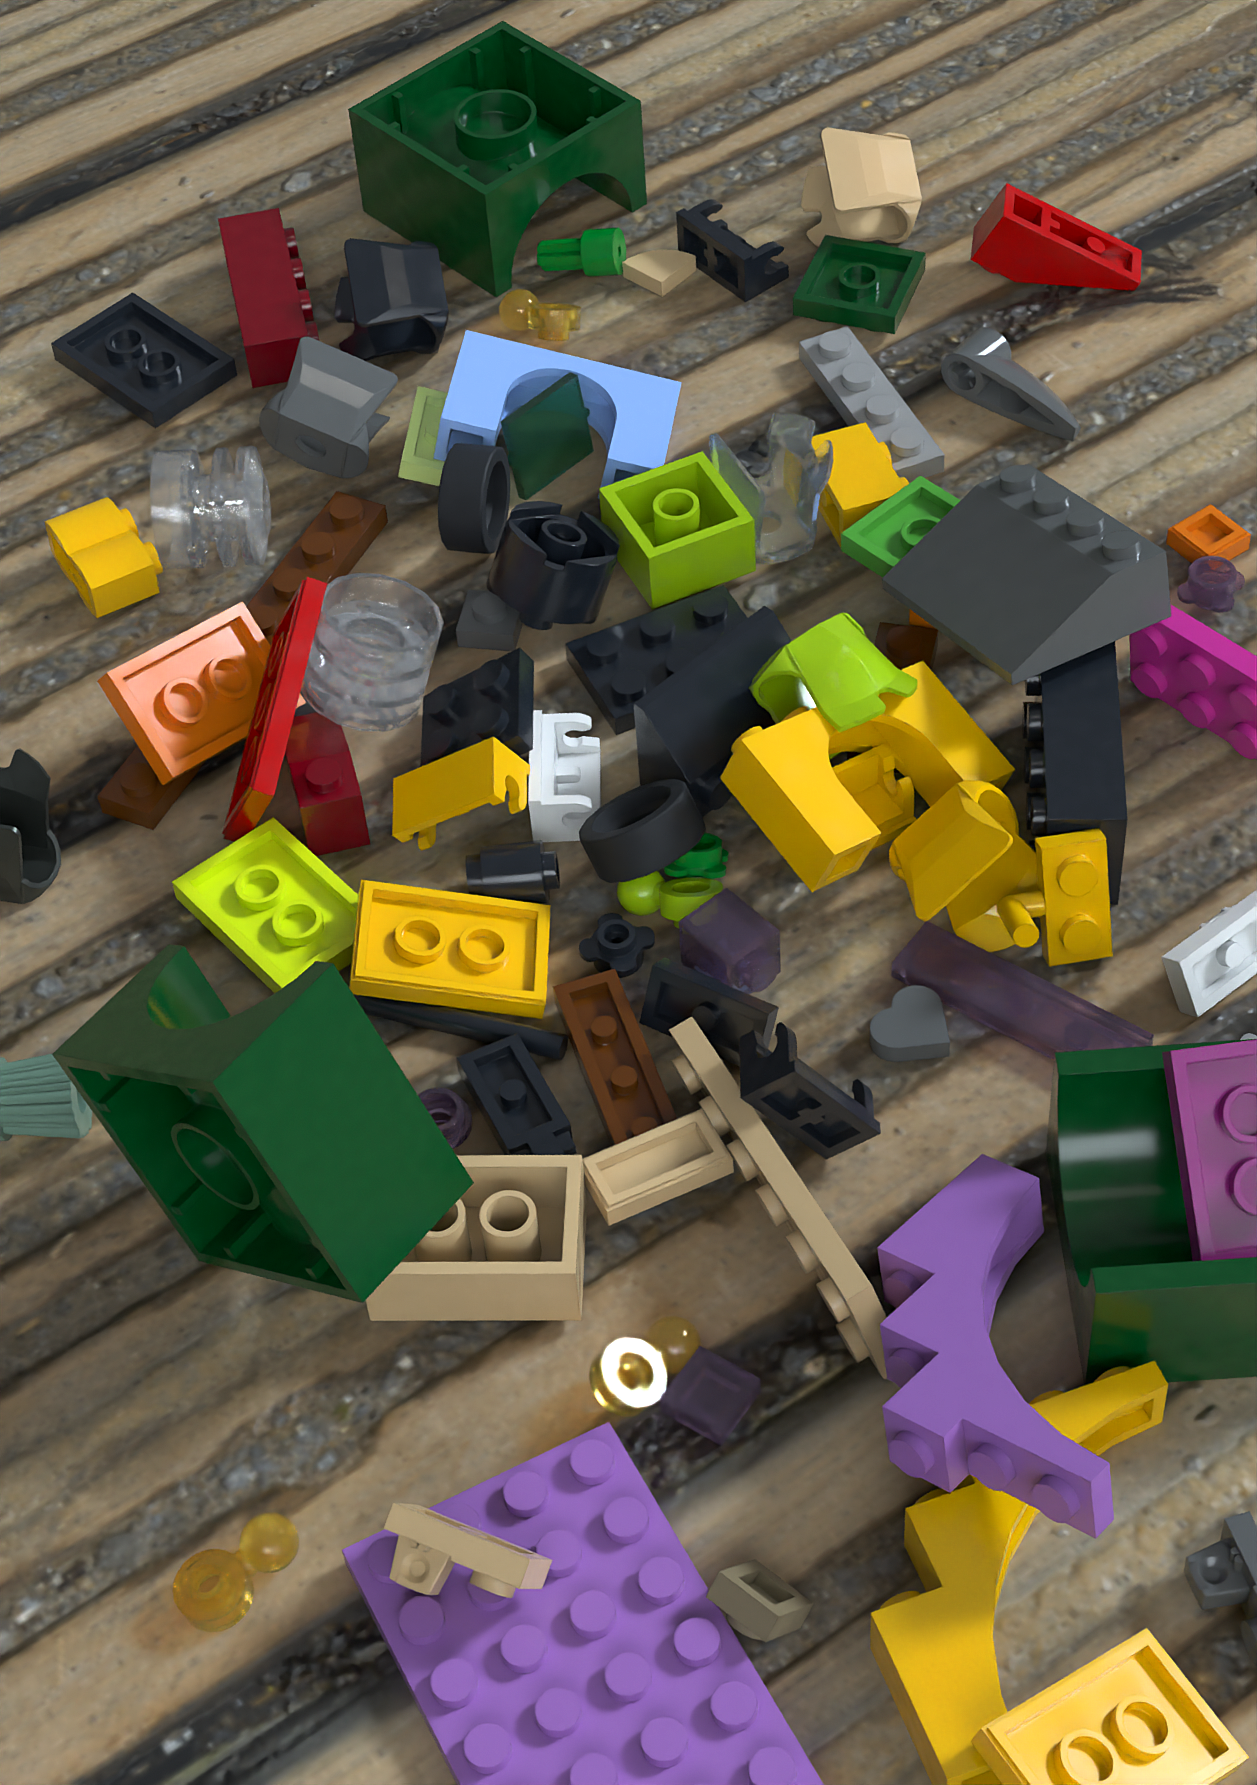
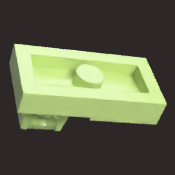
[398,386,448,486]

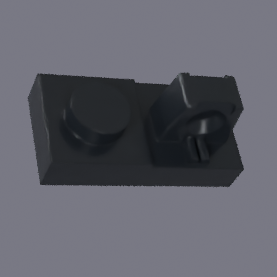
[639,957,779,1066]

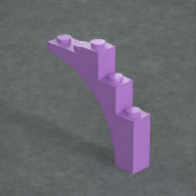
[877,1154,1114,1539]

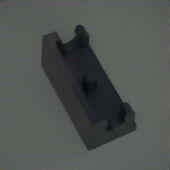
[676,199,789,302]
[739,1022,881,1160]

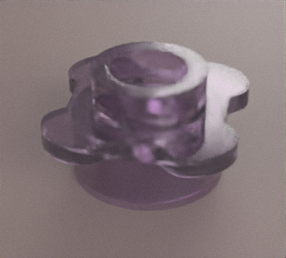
[1177,556,1245,613]

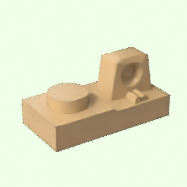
[384,1503,552,1598]

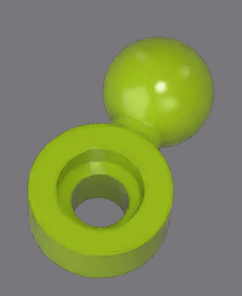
[617,871,724,930]

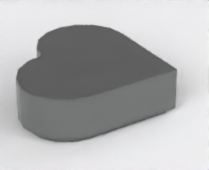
[870,985,950,1062]

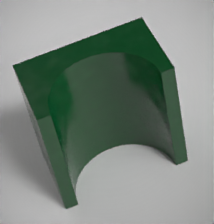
[348,21,647,298]
[52,944,474,1303]
[1046,1039,1257,1385]

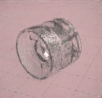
[150,446,271,570]
[301,573,444,732]

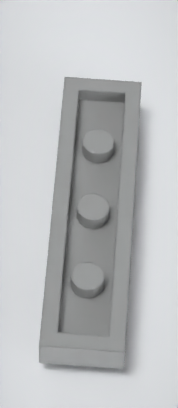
[799,326,945,483]

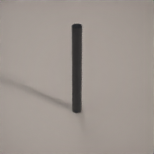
[346,983,568,1060]

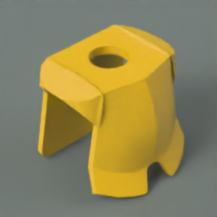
[889,780,1040,954]

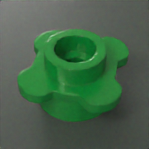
[664,832,729,879]

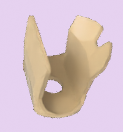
[801,127,922,248]

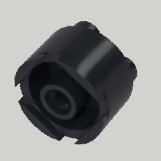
[486,501,620,630]

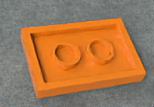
[97,601,306,785]

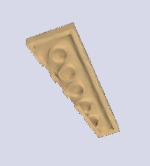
[669,1017,887,1380]

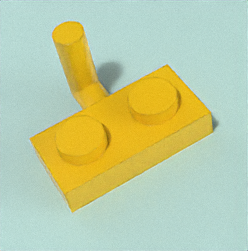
[997,828,1113,967]

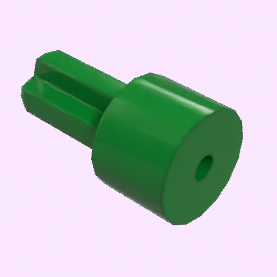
[537,227,626,277]

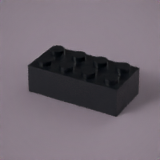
[1022,641,1128,905]

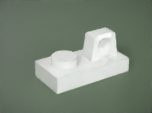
[1161,890,1257,1017]

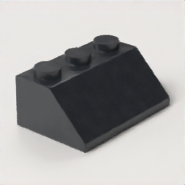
[634,606,792,818]

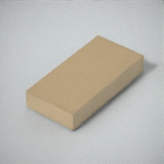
[582,1109,734,1226]

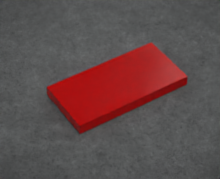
[222,577,327,842]

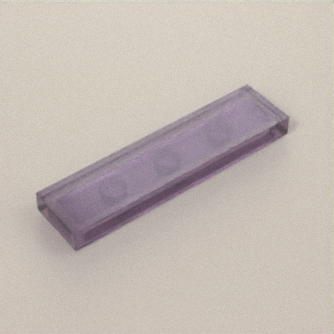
[891,921,1154,1060]

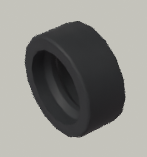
[438,443,510,554]
[579,779,706,883]

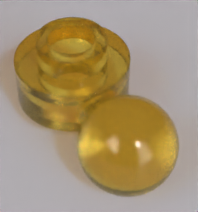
[499,289,581,341]
[589,1316,701,1417]
[173,1512,299,1632]

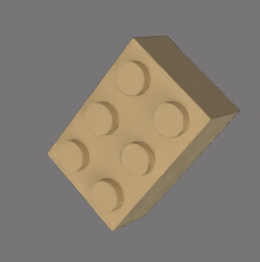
[366,1155,587,1321]

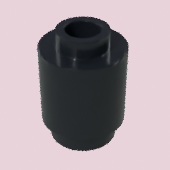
[466,840,560,904]

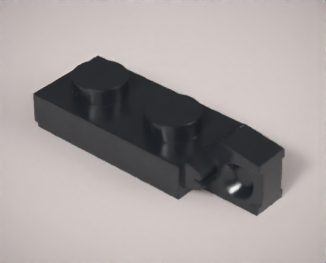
[456,1033,577,1155]

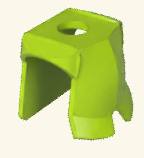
[749,613,917,760]

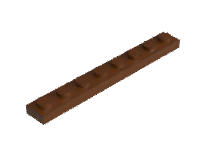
[98,491,388,830]

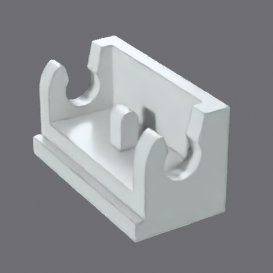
[528,710,601,842]

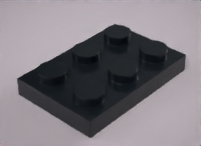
[51,293,237,429]
[565,585,748,735]

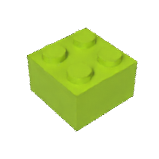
[599,451,756,610]

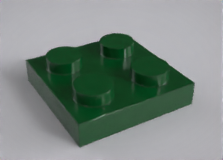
[793,235,926,334]

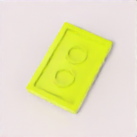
[172,817,358,993]

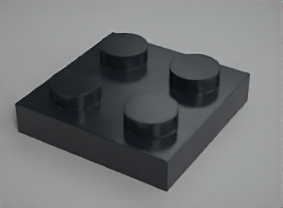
[420,647,534,767]

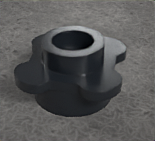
[579,913,655,978]

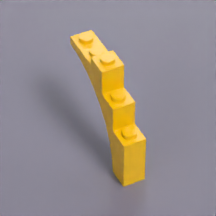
[870,1360,1168,1785]

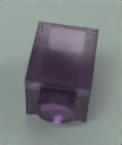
[679,888,781,995]

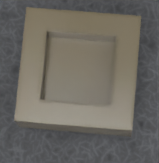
[706,1559,814,1642]

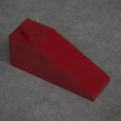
[285,708,370,856]

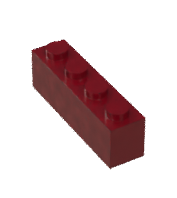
[218,208,320,388]

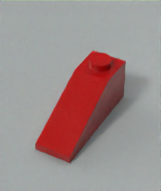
[970,183,1142,291]

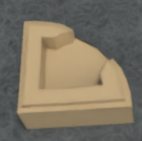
[622,250,696,297]

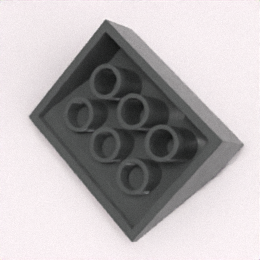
[882,464,1171,685]

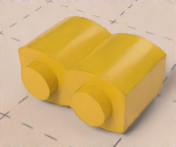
[44,497,163,618]

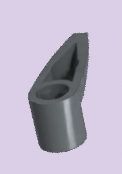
[941,327,1081,441]

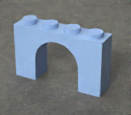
[433,330,682,499]

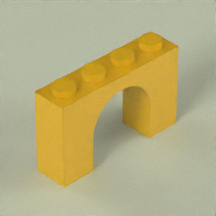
[720,661,1015,892]

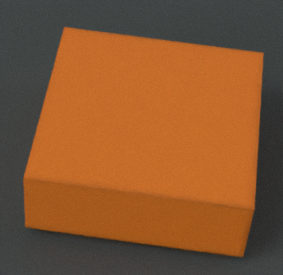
[1166,504,1251,574]

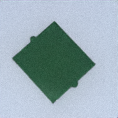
[500,372,594,500]

